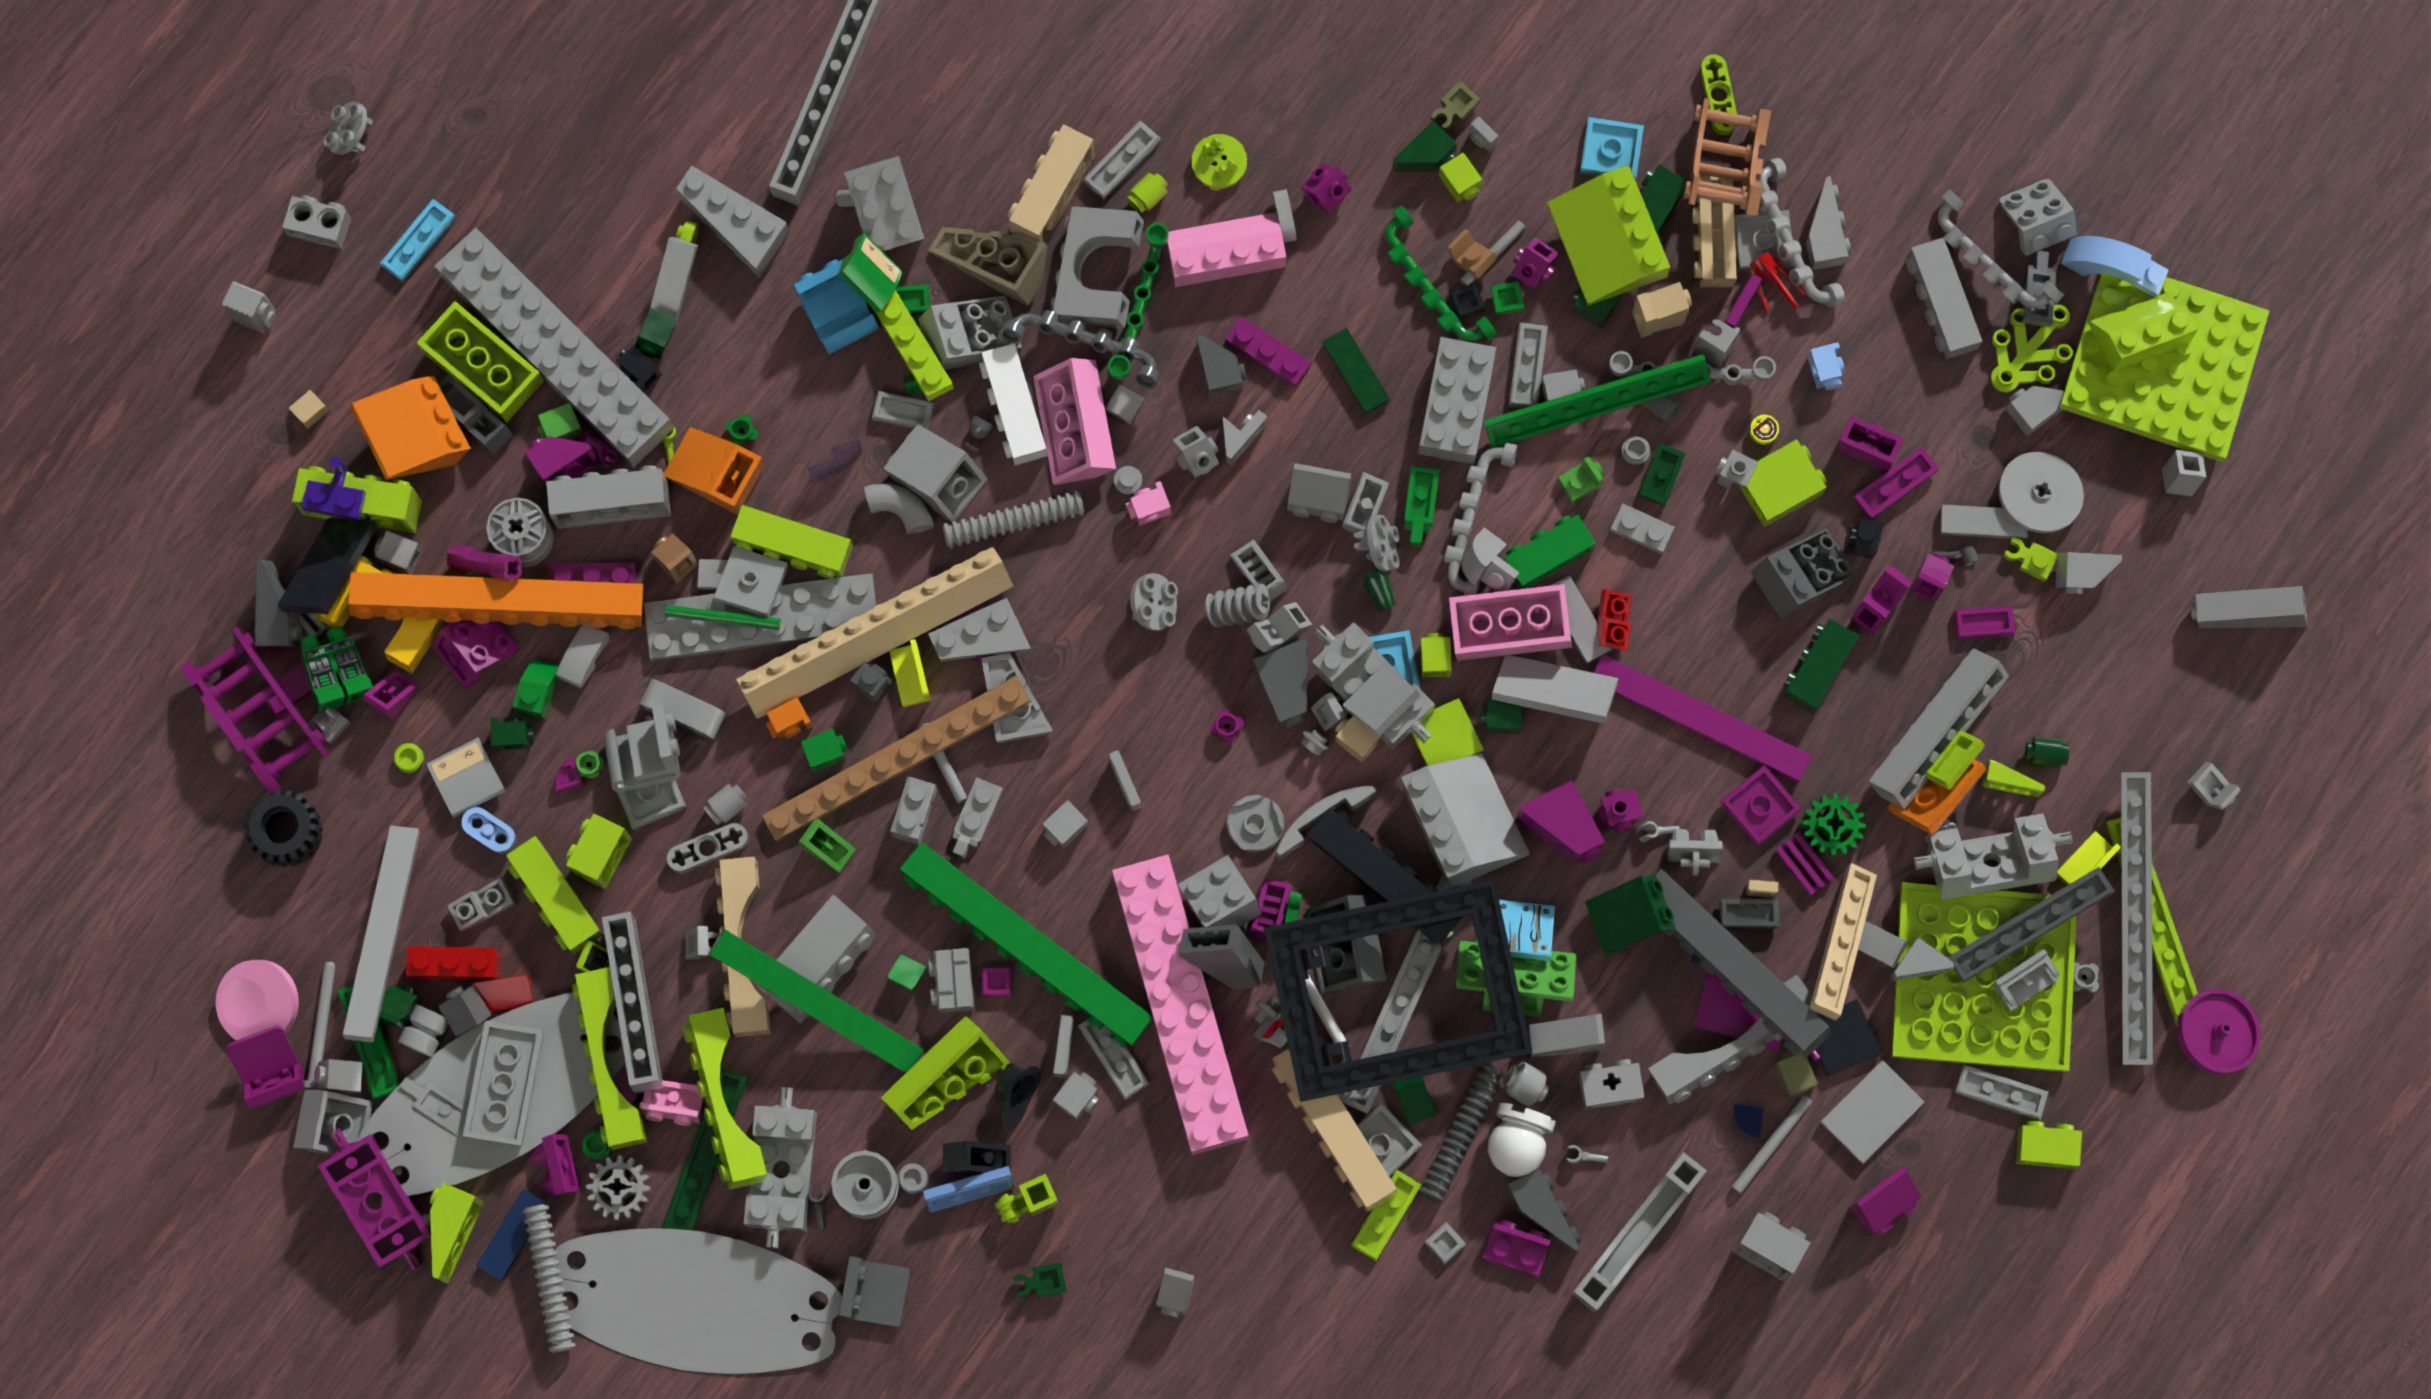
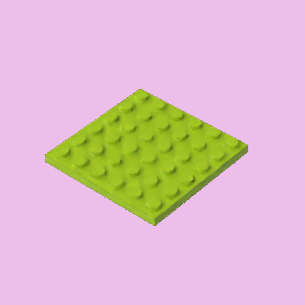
[2059,274,2269,463]
[1891,882,2077,1072]

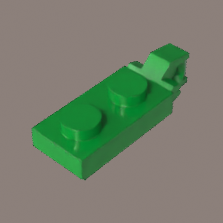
[1404,466,1440,548]

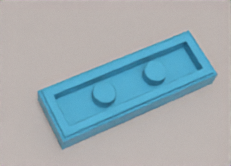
[380,199,456,282]

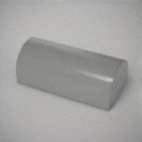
[1341,472,1389,534]

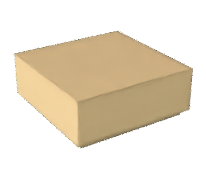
[1746,880,1779,898]

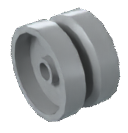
[831,1150,900,1220]

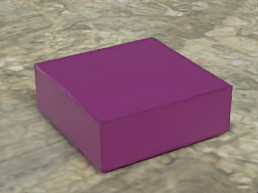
[982,966,1012,997]

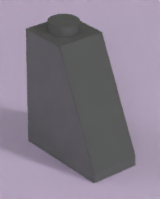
[1253,638,1308,729]
[1178,924,1264,989]

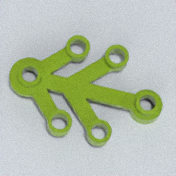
[1991,304,2073,393]

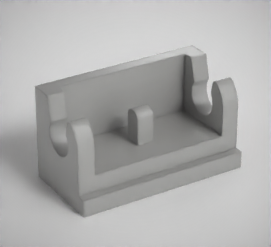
[1693,320,1740,368]
[1991,949,2059,1012]

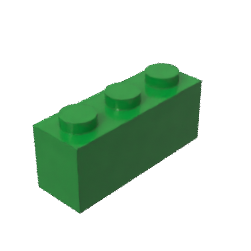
[1503,515,1596,589]

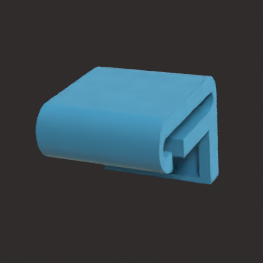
[794,260,879,355]

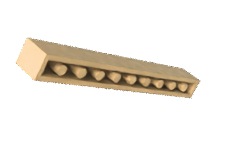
[736,547,1014,719]

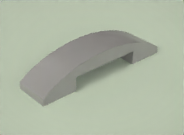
[1276,786,1376,860]

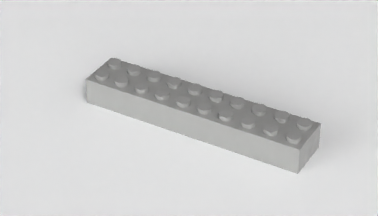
[434,228,674,468]

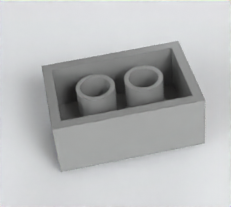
[844,156,924,251]
[1731,1211,1811,1281]

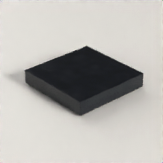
[1815,999,1882,1077]

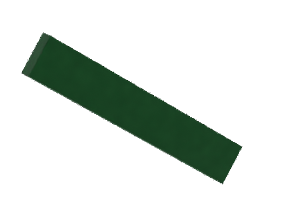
[662,1068,749,1231]

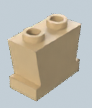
[1632,282,1692,338]

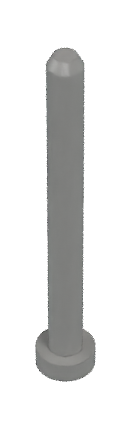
[303,962,336,1090]

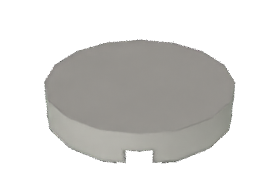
[1226,795,1284,853]

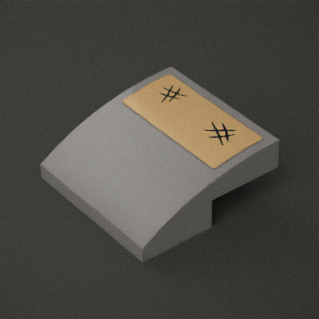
[427,737,505,818]

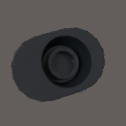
[994,1063,1041,1131]

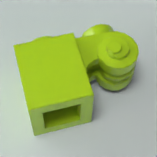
[994,1174,1059,1223]

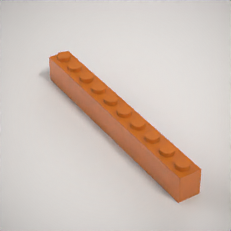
[348,572,643,629]

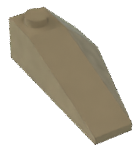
[928,227,1048,306]

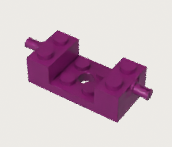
[318,1128,431,1272]

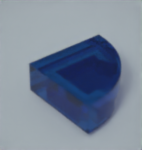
[1733,1104,1764,1139]

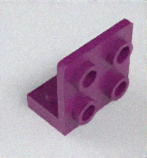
[432,620,519,689]

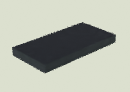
[277,518,378,614]

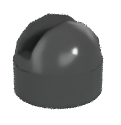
[969,415,994,439]

